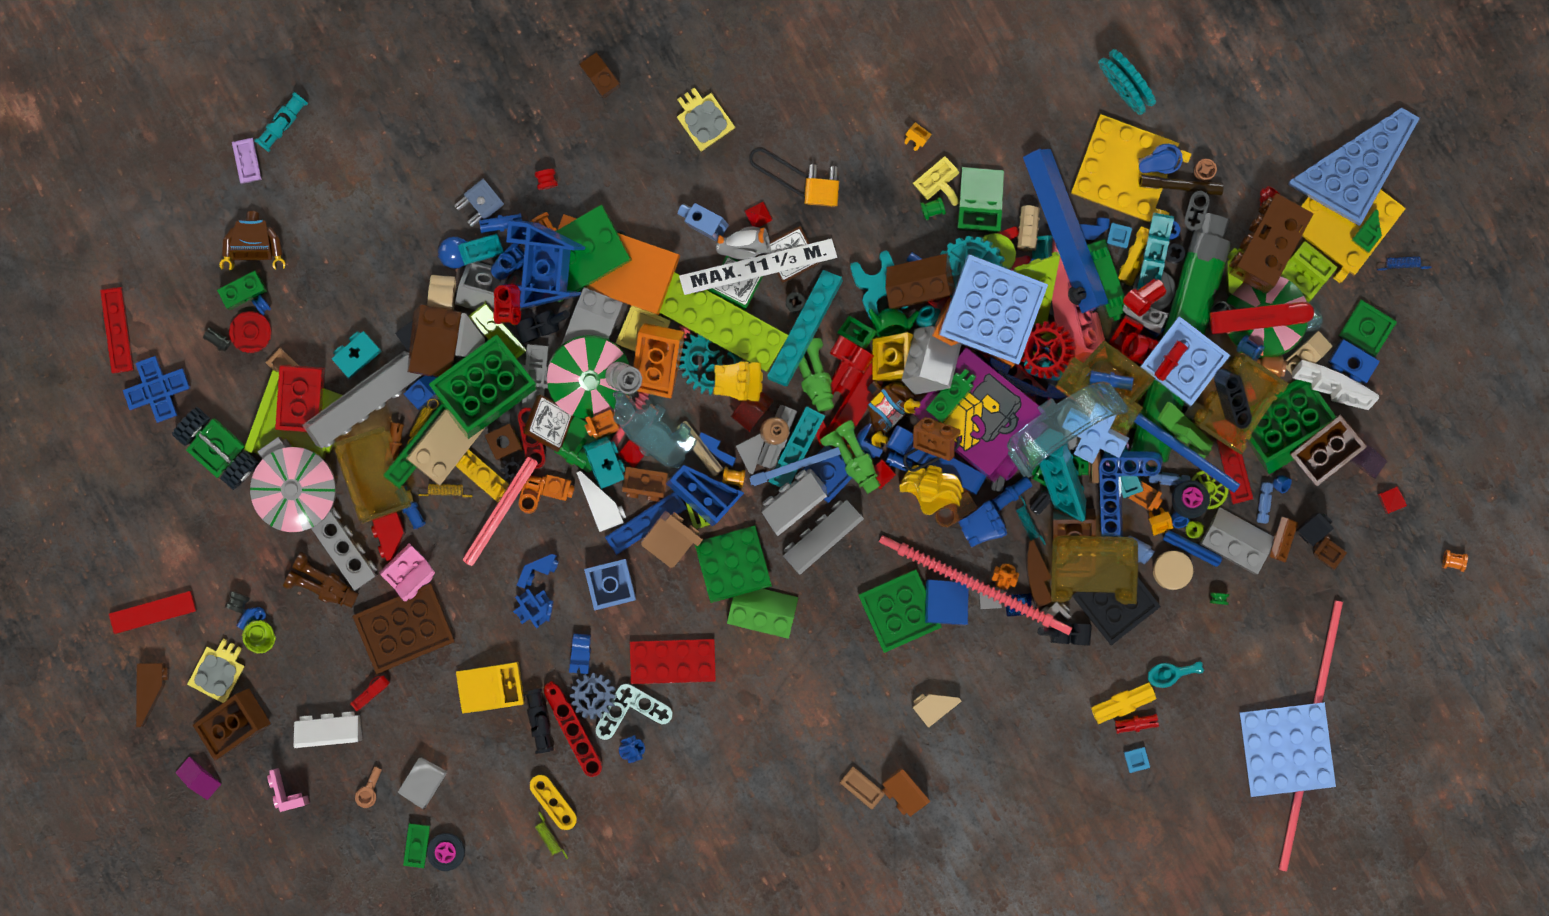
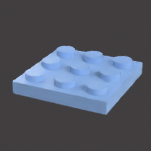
[1140,316,1230,406]

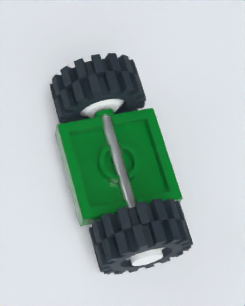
[172,407,259,490]

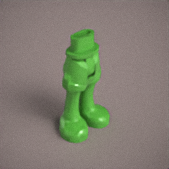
[799,338,834,413]
[820,420,881,494]

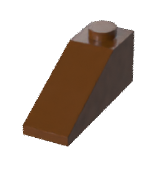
[136,663,169,727]

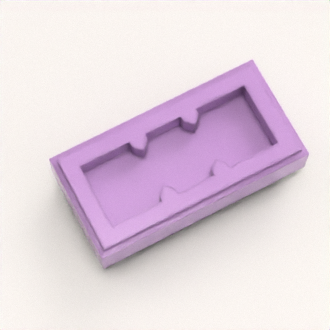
[232,138,262,184]

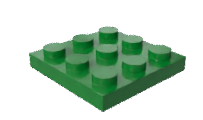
[694,526,772,603]
[858,569,942,653]

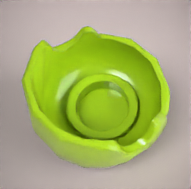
[242,620,276,654]

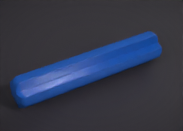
[1163,530,1222,567]

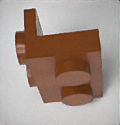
[622,467,668,502]

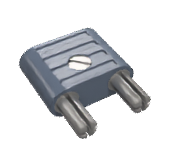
[454,179,504,227]

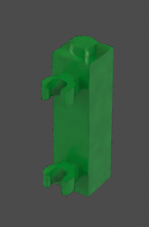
[1087,239,1125,321]

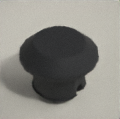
[1068,287,1087,305]

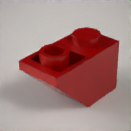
[371,512,406,561]

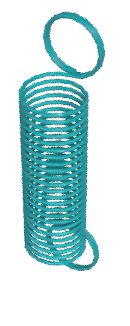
[1015,495,1046,545]

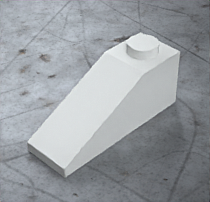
[577,471,626,532]

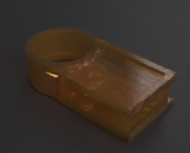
[935,491,978,527]

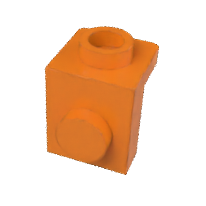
[585,409,620,440]
[1128,481,1163,511]

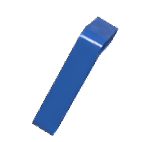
[886,425,986,495]
[1099,451,1163,557]

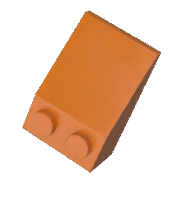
[633,323,685,399]

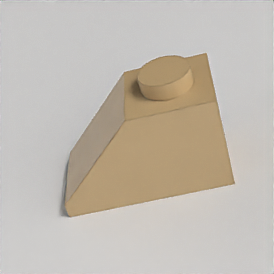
[912,694,962,728]

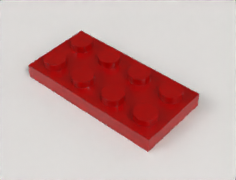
[630,639,716,684]

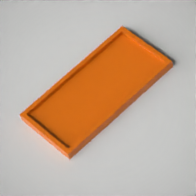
[558,214,680,315]

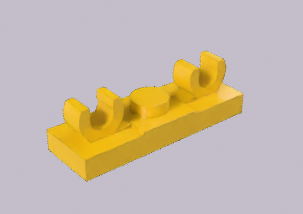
[456,449,510,502]

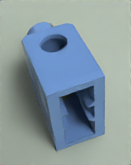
[678,203,729,242]

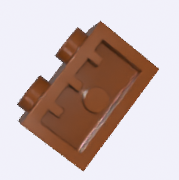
[913,417,961,461]

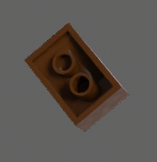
[407,305,461,378]
[1053,509,1096,577]
[193,689,271,761]

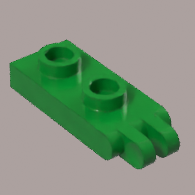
[926,369,976,423]

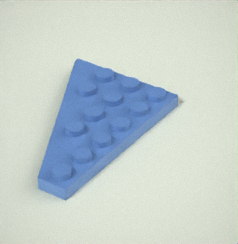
[1288,108,1420,226]

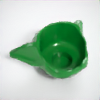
[868,308,919,338]

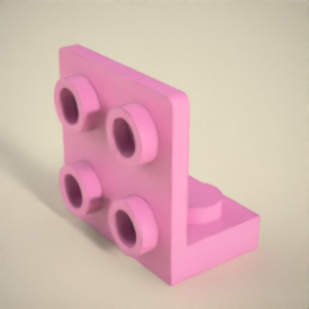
[267,768,310,812]

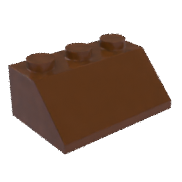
[885,253,955,309]
[1290,414,1367,486]

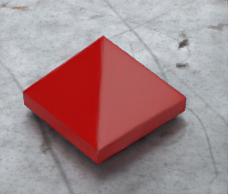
[744,202,773,228]

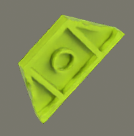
[1014,252,1060,326]

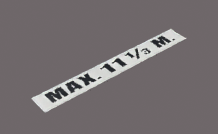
[679,239,837,295]

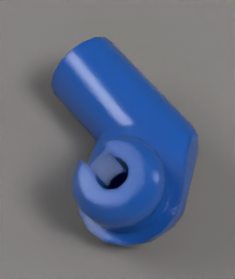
[236,607,266,630]

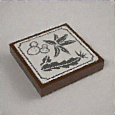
[767,226,820,283]
[523,395,573,452]

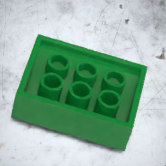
[429,335,536,439]
[1241,379,1336,474]

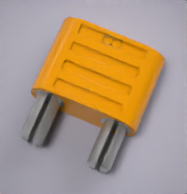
[804,164,839,207]

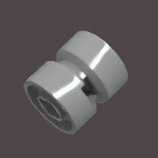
[605,362,642,394]

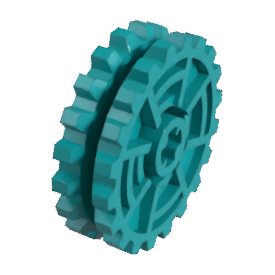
[1098,49,1156,115]
[941,236,1007,298]

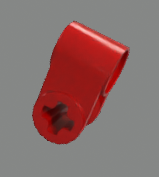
[493,284,521,325]

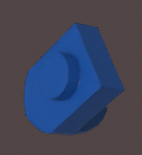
[856,423,884,458]

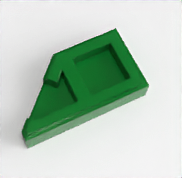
[1351,209,1382,253]

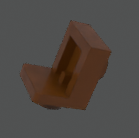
[1313,536,1347,571]

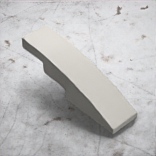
[1292,360,1379,410]

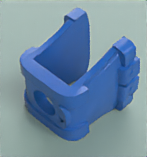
[958,500,1007,547]

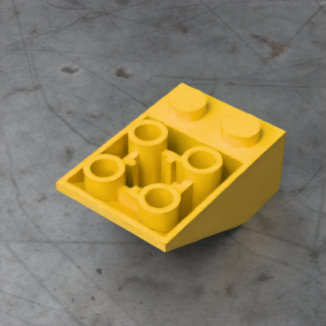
[456,662,525,714]

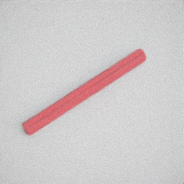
[463,457,538,566]

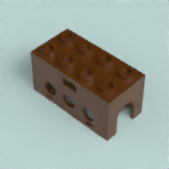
[1229,193,1314,294]

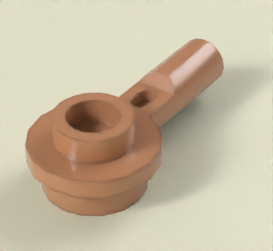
[355,767,382,808]

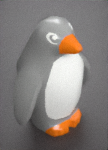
[716,227,771,260]

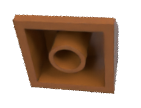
[882,767,930,817]

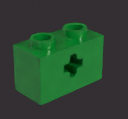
[217,271,268,310]

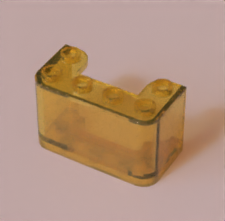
[1193,354,1289,455]

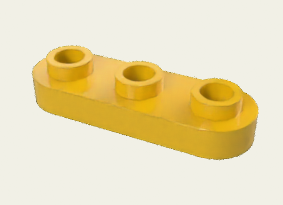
[530,775,577,830]

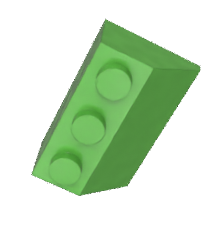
[727,589,798,639]

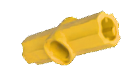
[1091,682,1156,724]

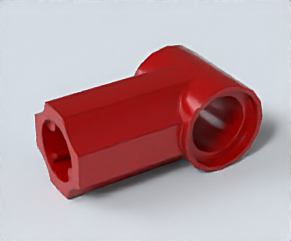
[1123,279,1166,317]

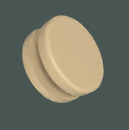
[1153,551,1193,590]

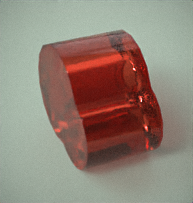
[731,391,774,432]

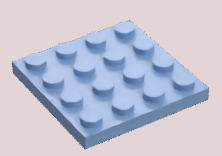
[939,255,1048,365]
[1240,702,1336,797]

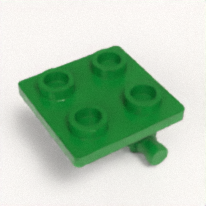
[554,417,611,473]

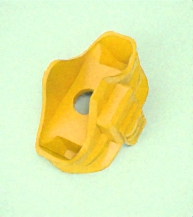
[899,465,964,515]

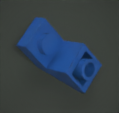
[517,554,559,589]

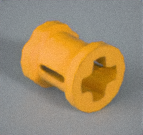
[722,467,745,488]

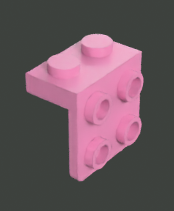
[379,543,435,601]

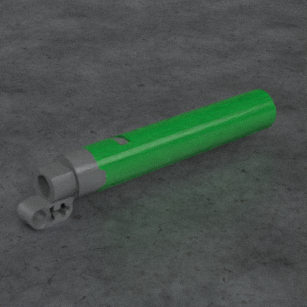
[1129,191,1231,463]

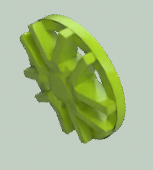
[1191,471,1228,509]

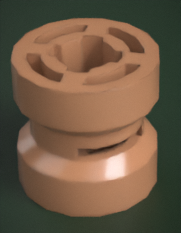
[1193,159,1217,182]

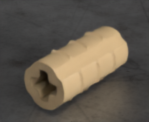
[1017,205,1040,251]

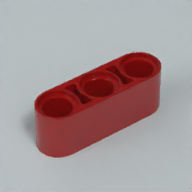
[518,408,546,469]

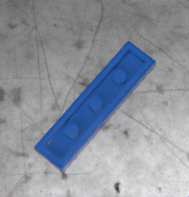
[605,492,687,555]

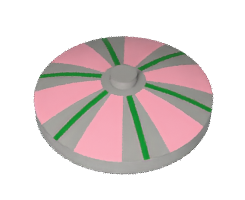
[250,447,336,532]

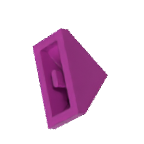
[175,756,221,800]

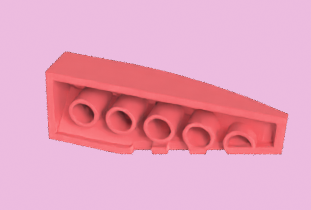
[1052,239,1109,364]

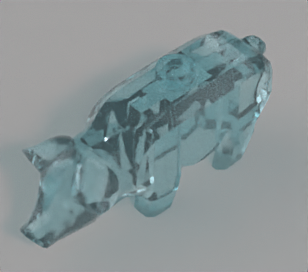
[613,391,697,468]

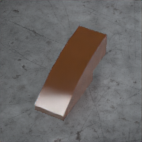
[1026,540,1053,608]

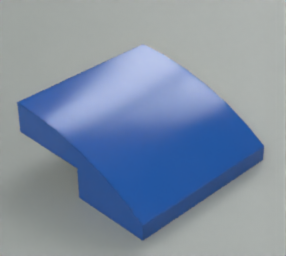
[699,432,736,467]

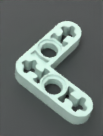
[596,684,673,740]

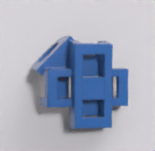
[513,589,554,629]

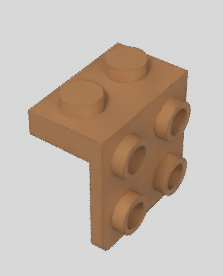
[641,510,703,568]

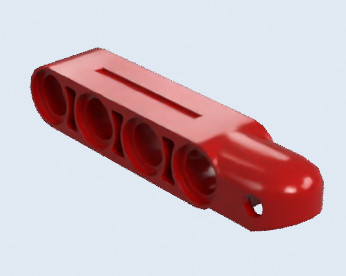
[1210,302,1314,334]
[543,681,603,777]

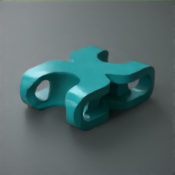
[850,250,908,321]

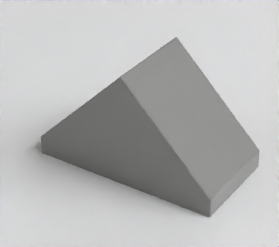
[736,434,764,475]

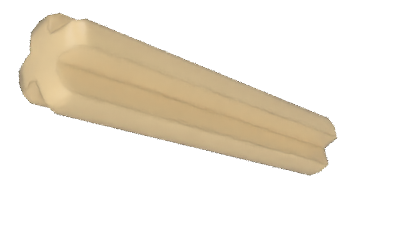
[677,421,723,476]

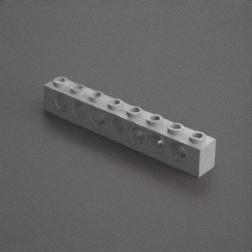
[258,437,378,591]

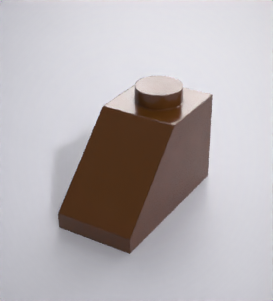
[579,53,620,99]

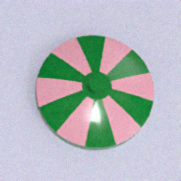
[1226,277,1309,358]
[547,335,630,419]

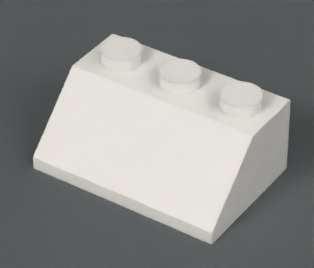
[294,711,362,748]

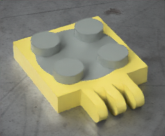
[677,88,735,152]
[187,638,245,703]

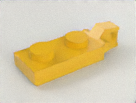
[1118,226,1149,286]

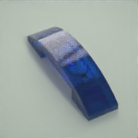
[988,358,1069,399]

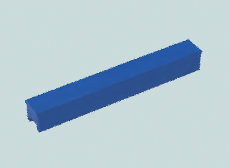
[1023,149,1108,313]

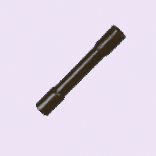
[1139,175,1224,196]

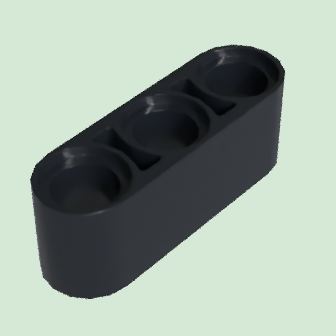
[1214,368,1252,429]

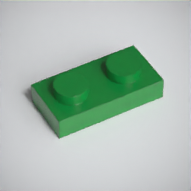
[403,823,430,868]

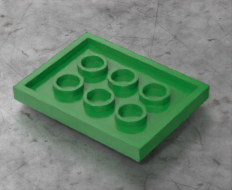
[555,205,632,302]

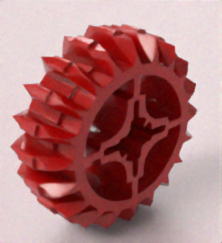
[1021,321,1076,379]

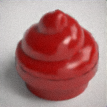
[1260,186,1280,206]

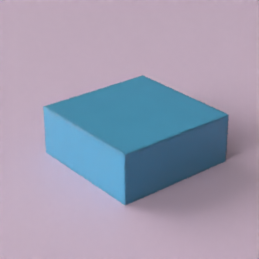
[1106,223,1132,249]
[1123,747,1150,773]

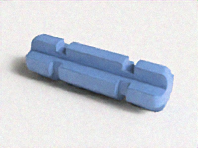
[1149,472,1190,487]
[1257,482,1273,524]

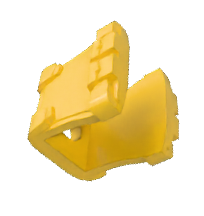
[713,361,763,401]

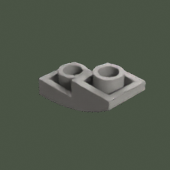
[1123,305,1168,333]

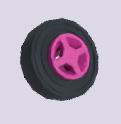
[1172,480,1210,518]
[427,833,465,871]

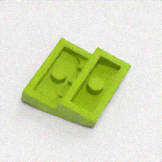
[1280,241,1338,302]

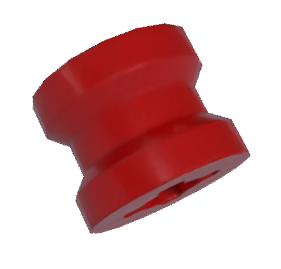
[534,169,558,190]

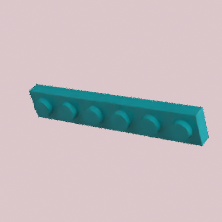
[767,270,843,387]

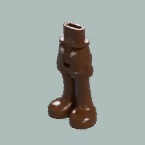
[283,552,359,608]

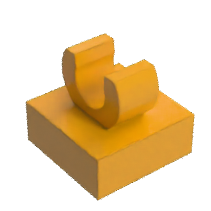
[904,122,932,151]
[1149,507,1173,536]

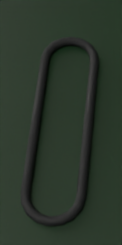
[749,148,809,196]
[903,436,960,472]

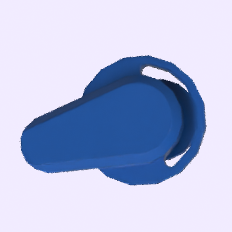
[1138,143,1183,174]

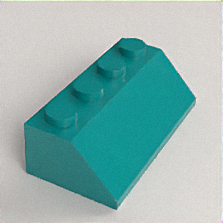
[1032,430,1086,522]

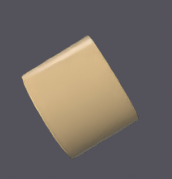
[427,275,456,311]

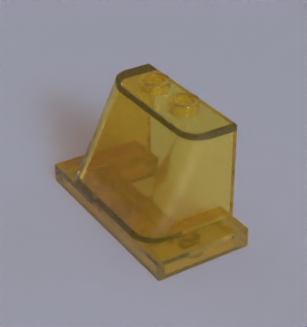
[1056,341,1155,436]

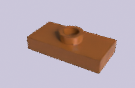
[1269,517,1298,562]

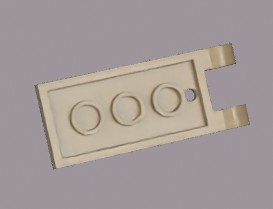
[406,409,485,485]

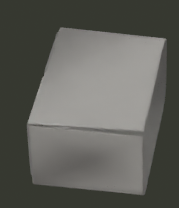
[398,757,448,809]

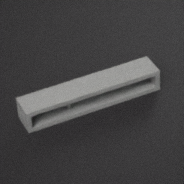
[302,351,421,448]

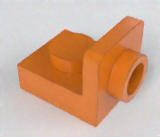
[542,475,575,501]

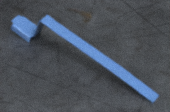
[749,447,841,486]

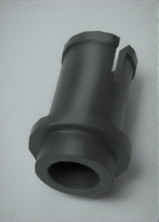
[203,327,231,352]

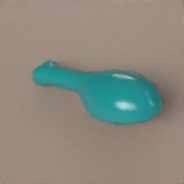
[1148,661,1204,688]

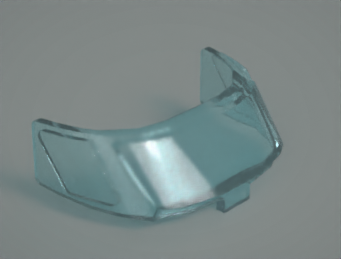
[1007,381,1128,478]

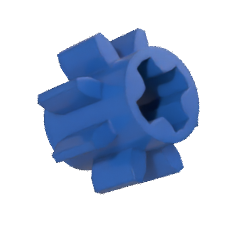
[619,736,645,763]

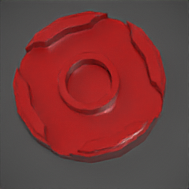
[229,311,272,353]

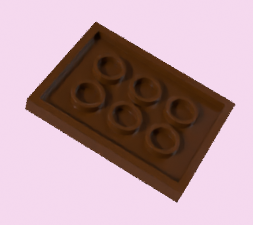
[352,583,455,674]

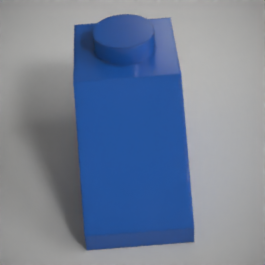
[404,375,436,410]

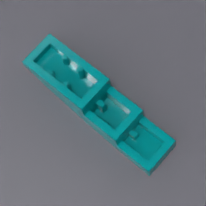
[1137,212,1174,303]
[768,406,825,488]

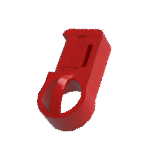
[350,675,390,711]

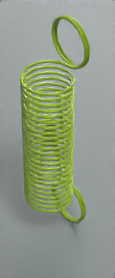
[535,811,568,859]

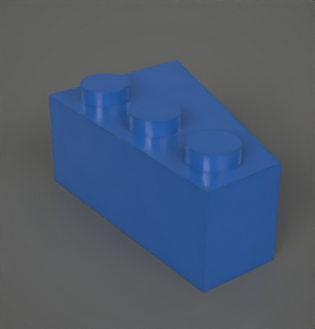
[666,465,744,526]

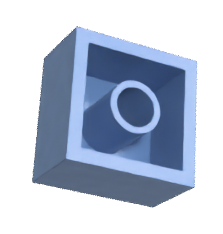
[584,559,636,611]

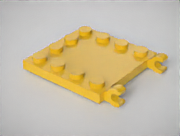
[1071,114,1191,223]
[1301,189,1406,283]

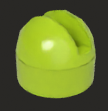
[1186,521,1204,538]

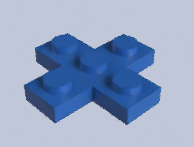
[123,356,191,423]

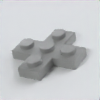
[522,344,549,409]

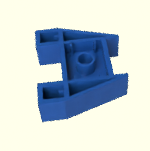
[503,221,585,308]

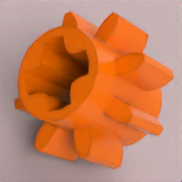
[992,563,1019,590]

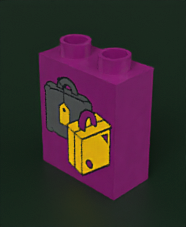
[912,348,1050,483]

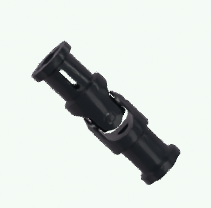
[523,688,554,754]

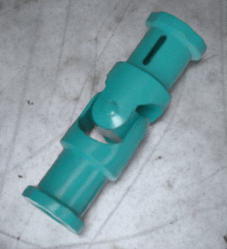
[254,92,309,152]

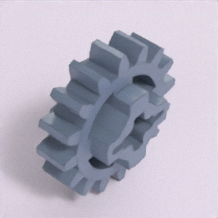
[570,673,617,720]

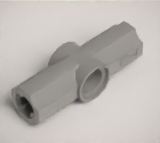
[757,405,797,470]

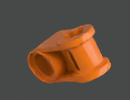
[518,475,546,514]

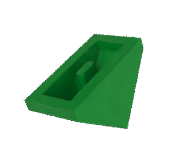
[837,316,877,350]

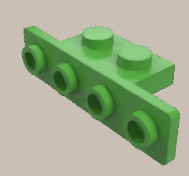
[1158,402,1213,459]

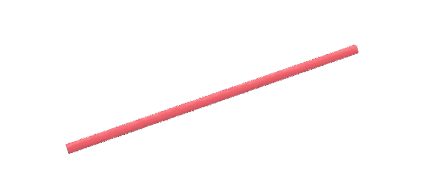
[1279,600,1343,871]

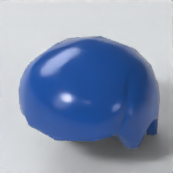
[438,237,467,268]

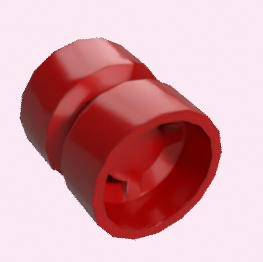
[1121,332,1159,364]

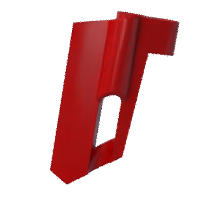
[816,335,884,449]

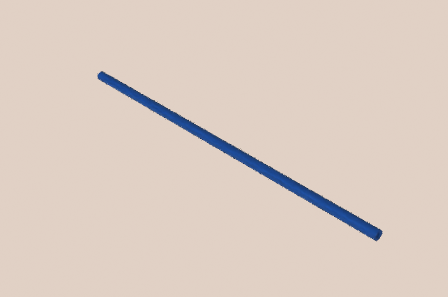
[906,252,1241,493]

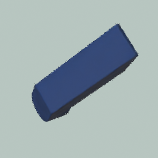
[1079,218,1110,241]

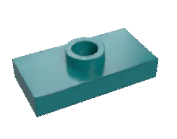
[458,234,504,265]

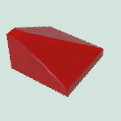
[618,438,647,468]

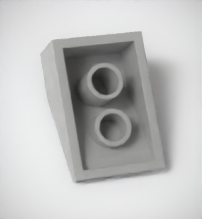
[561,287,623,345]

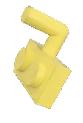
[913,156,959,206]

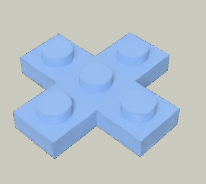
[1062,403,1129,464]

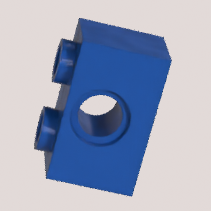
[1328,339,1380,384]

